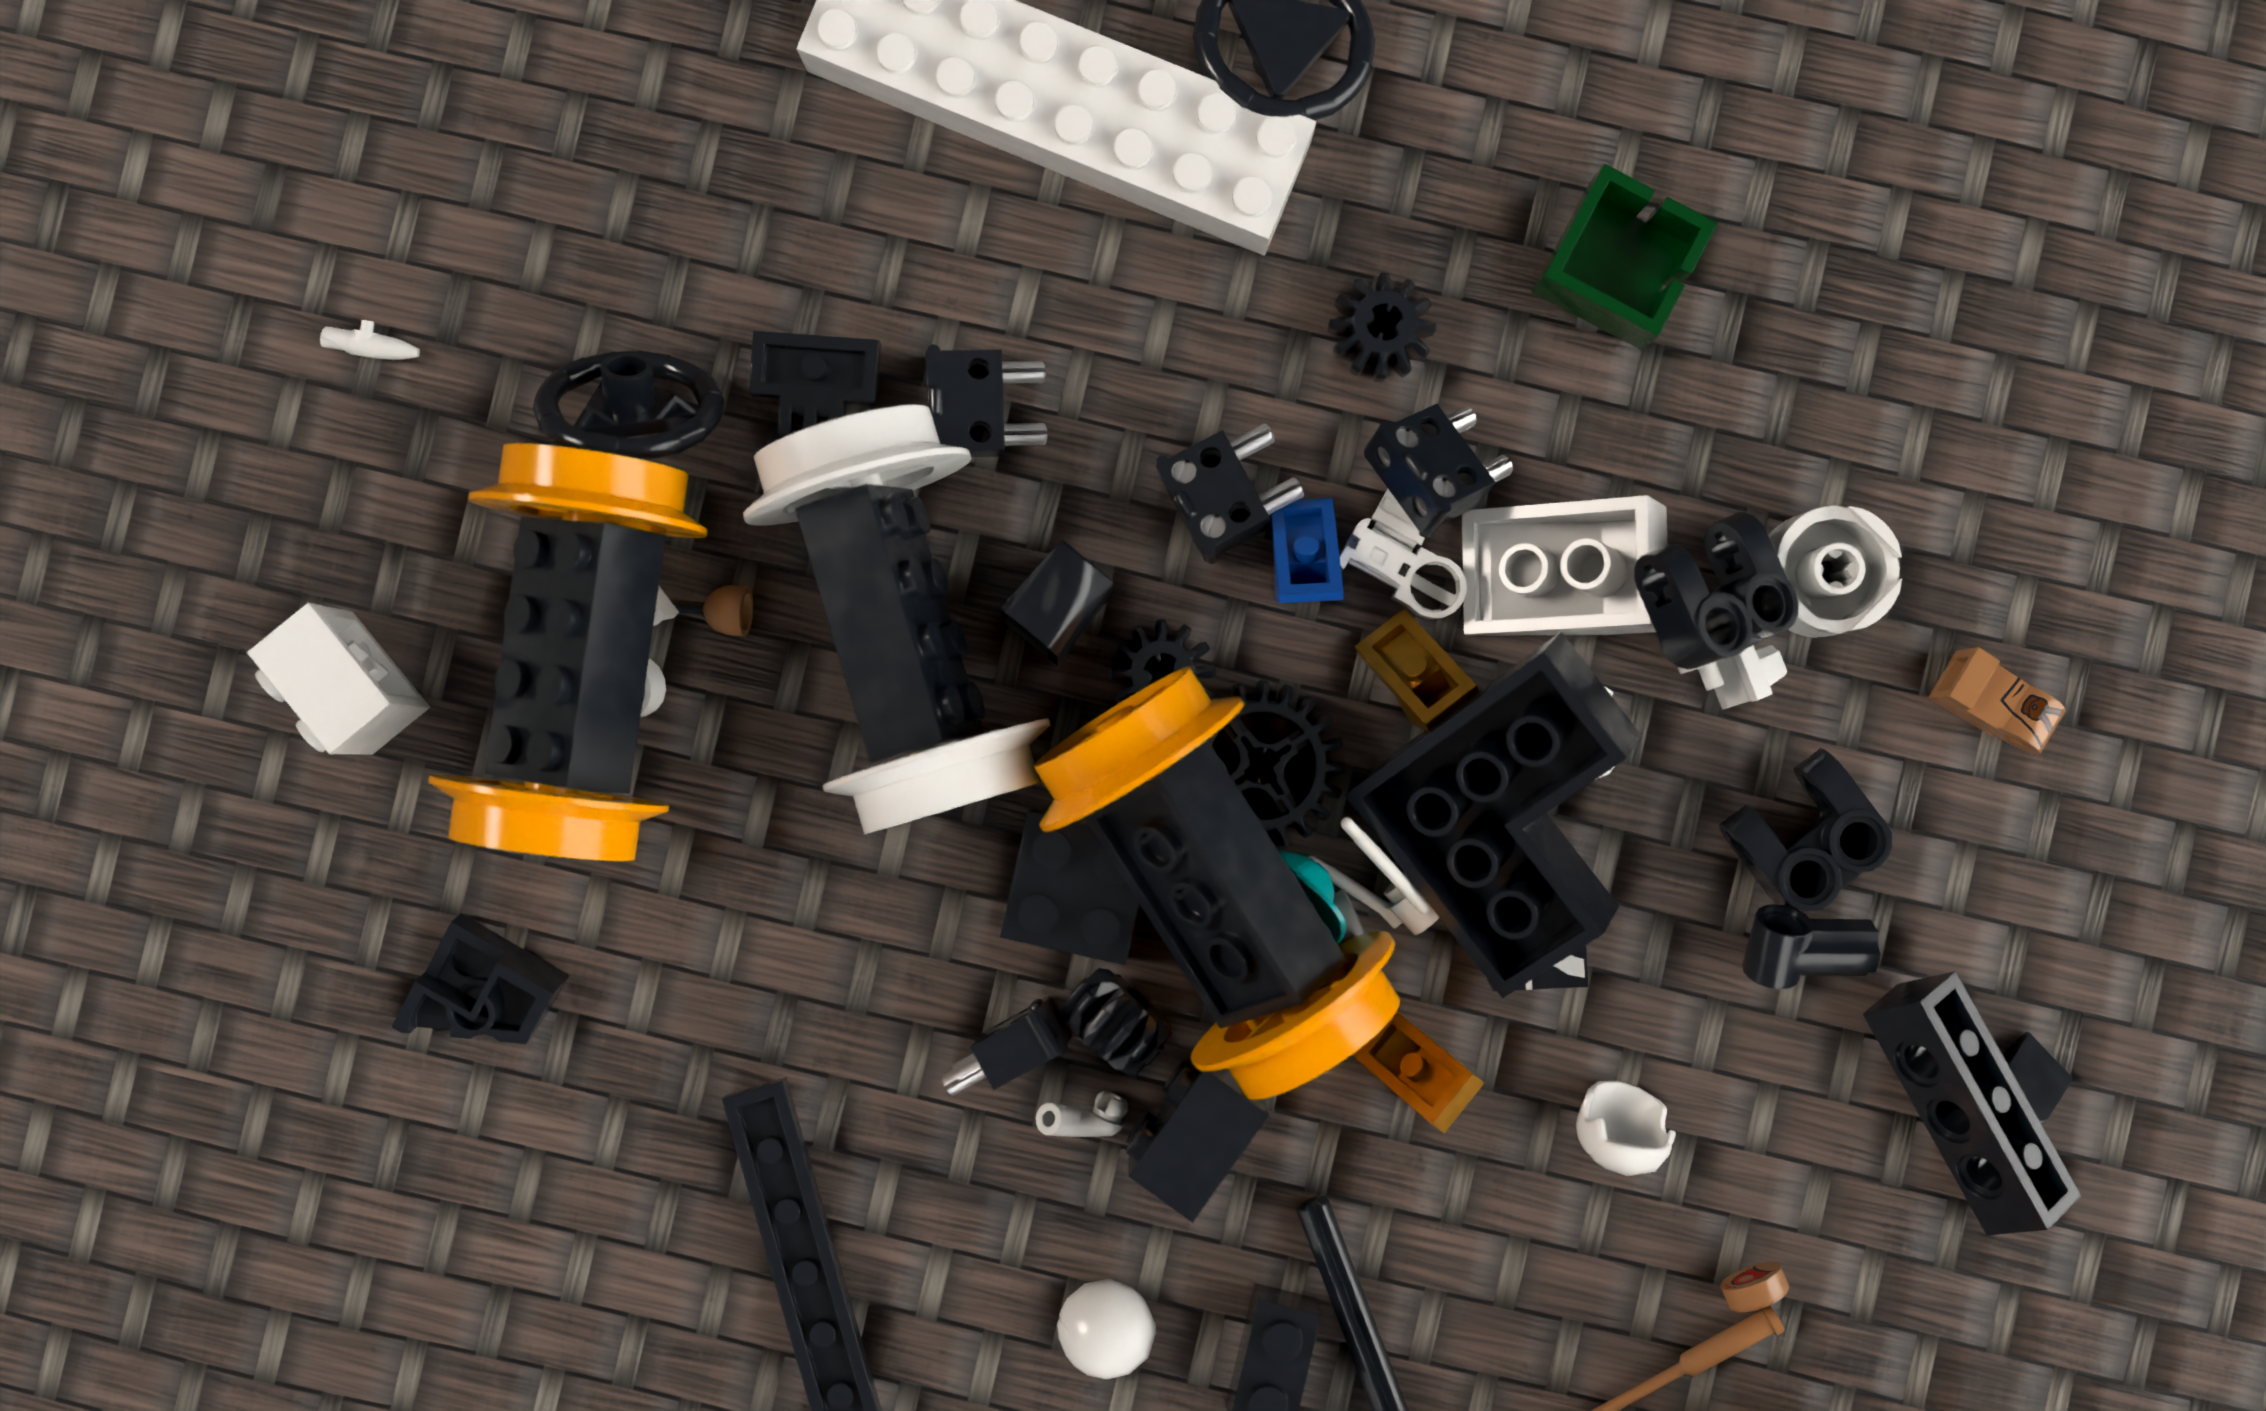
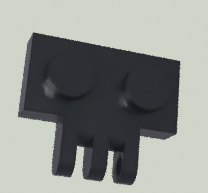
[749,331,881,440]

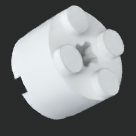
[1769,506,1902,638]

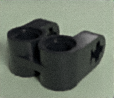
[1634,512,1799,670]
[1719,748,1893,911]

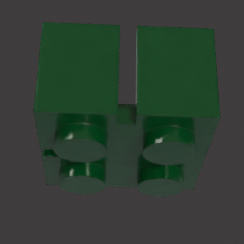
[1532,163,1718,350]

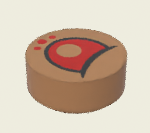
[1720,1262,1789,1312]

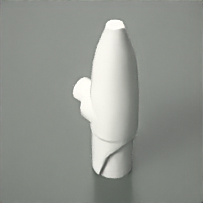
[320,320,420,360]

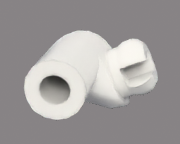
[1036,1091,1128,1137]

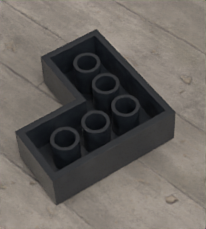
[1345,632,1642,998]

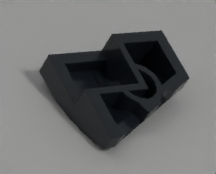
[392,913,570,1044]

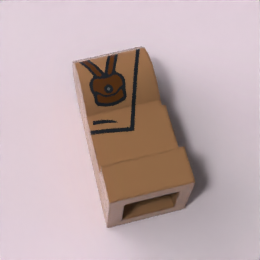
[1928,647,2066,755]

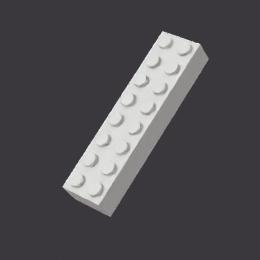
[796,0,1317,256]

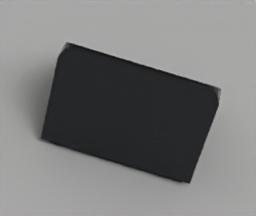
[2002,1032,2073,1124]

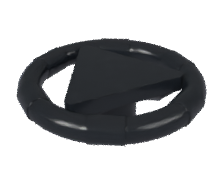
[1193,0,1375,121]
[533,350,724,460]

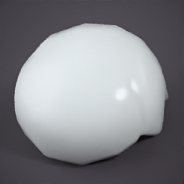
[1576,1081,1676,1176]
[1057,1279,1156,1380]

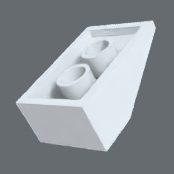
[1462,495,1667,636]

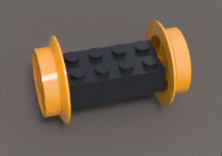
[428,443,708,861]
[1033,666,1400,1100]

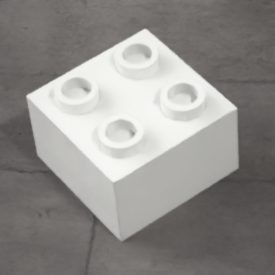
[247,603,430,755]

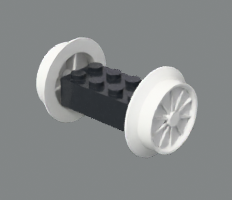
[743,405,1050,835]

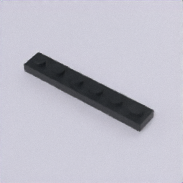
[722,1078,882,1411]

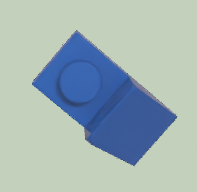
[1270,498,1344,603]

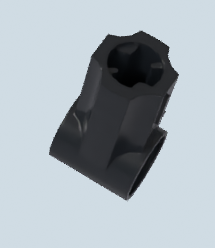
[1742,904,1881,989]

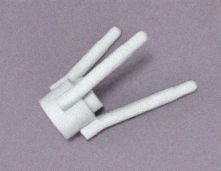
[1308,817,1440,935]

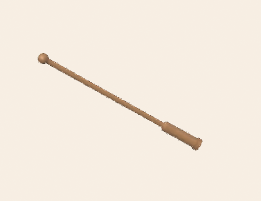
[1591,1305,1785,1411]

